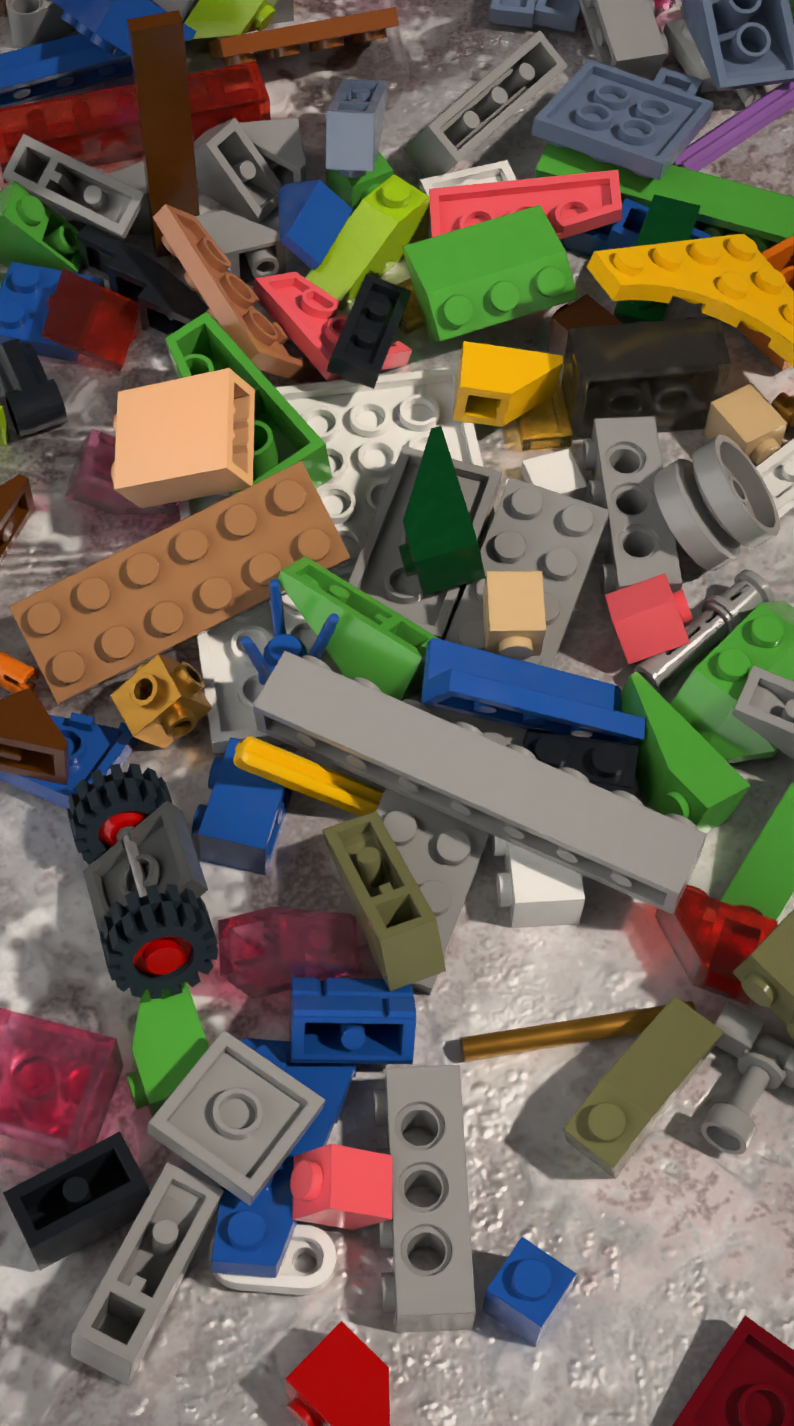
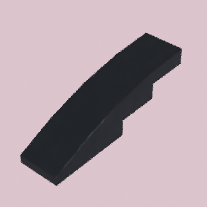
[77,223,209,340]

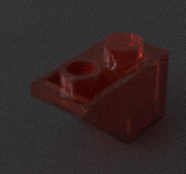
[655,885,778,1005]

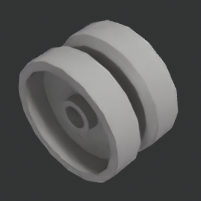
[653,434,780,571]

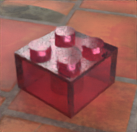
[0,1008,124,1169]

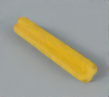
[233,736,383,816]

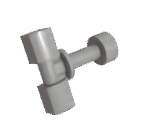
[701,1001,794,1155]

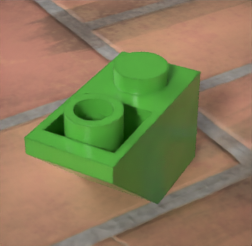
[0,181,81,273]

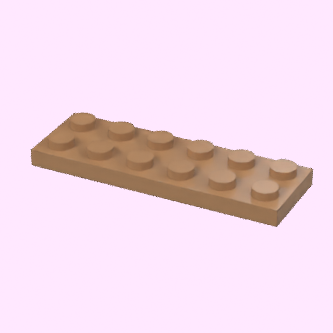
[9,461,351,705]

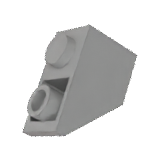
[194,210,286,294]

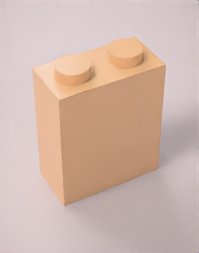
[111,368,255,508]

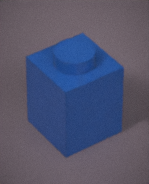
[482,1237,577,1347]

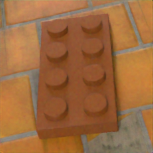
[208,7,399,67]

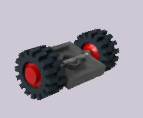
[67,763,218,999]

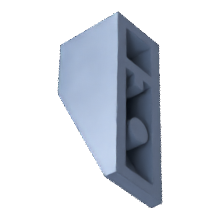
[326,79,388,178]

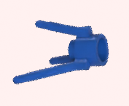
[240,579,339,685]

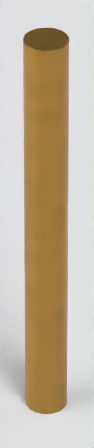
[460,1001,696,1061]

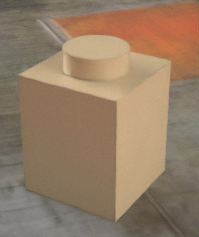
[703,383,788,466]
[482,571,546,660]

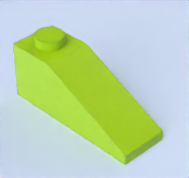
[305,174,430,311]

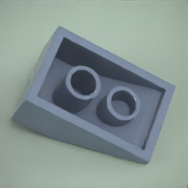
[681,0,794,91]

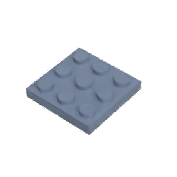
[531,59,714,180]

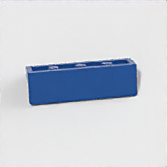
[0,33,133,110]
[421,638,646,745]

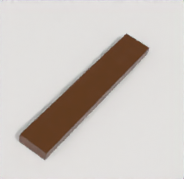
[127,10,200,258]

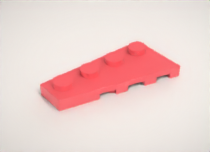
[429,170,622,240]

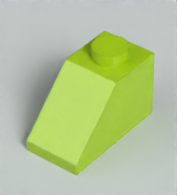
[184,0,278,39]

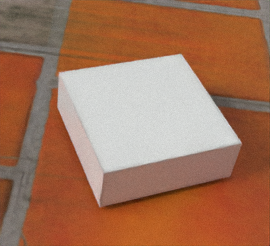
[521,448,588,499]

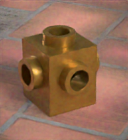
[110,654,212,749]

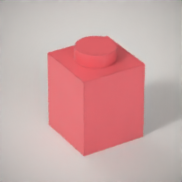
[605,573,693,665]
[290,1144,393,1230]

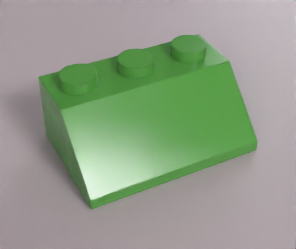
[402,205,578,342]

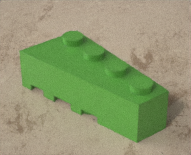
[165,311,332,496]

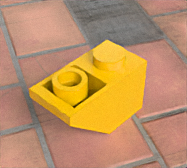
[452,341,563,427]

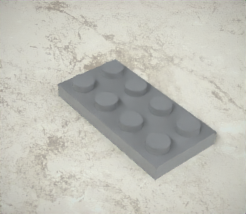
[348,446,502,640]

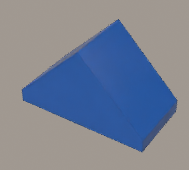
[278,179,353,270]

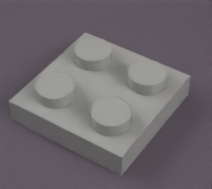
[147,1030,326,1206]

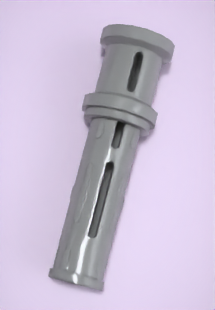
[634,569,775,693]

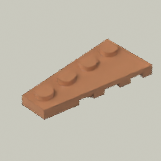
[152,204,314,383]

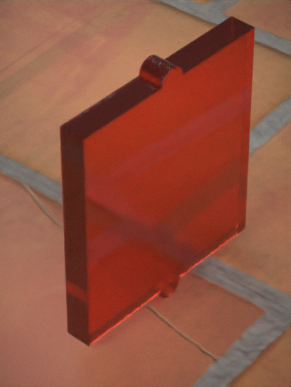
[40,269,139,371]

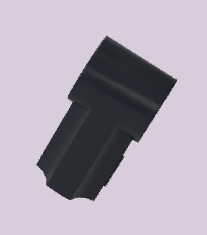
[0,339,68,437]

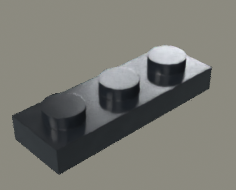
[327,274,412,389]

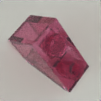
[218,906,360,999]

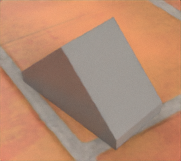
[239,117,307,186]

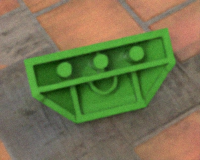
[670,601,794,763]

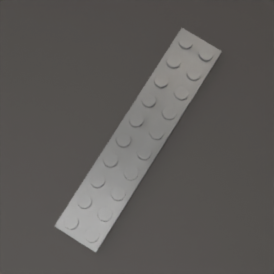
[321,477,610,995]

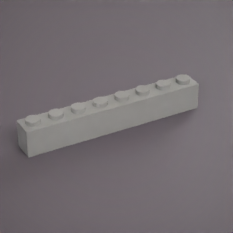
[253,651,707,915]

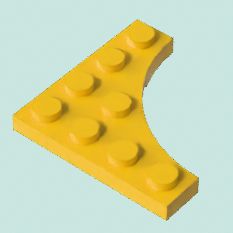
[586,233,794,368]

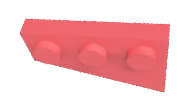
[253,272,412,381]

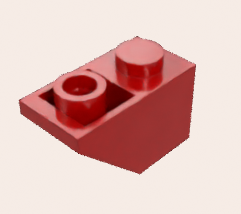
[285,1321,390,1426]

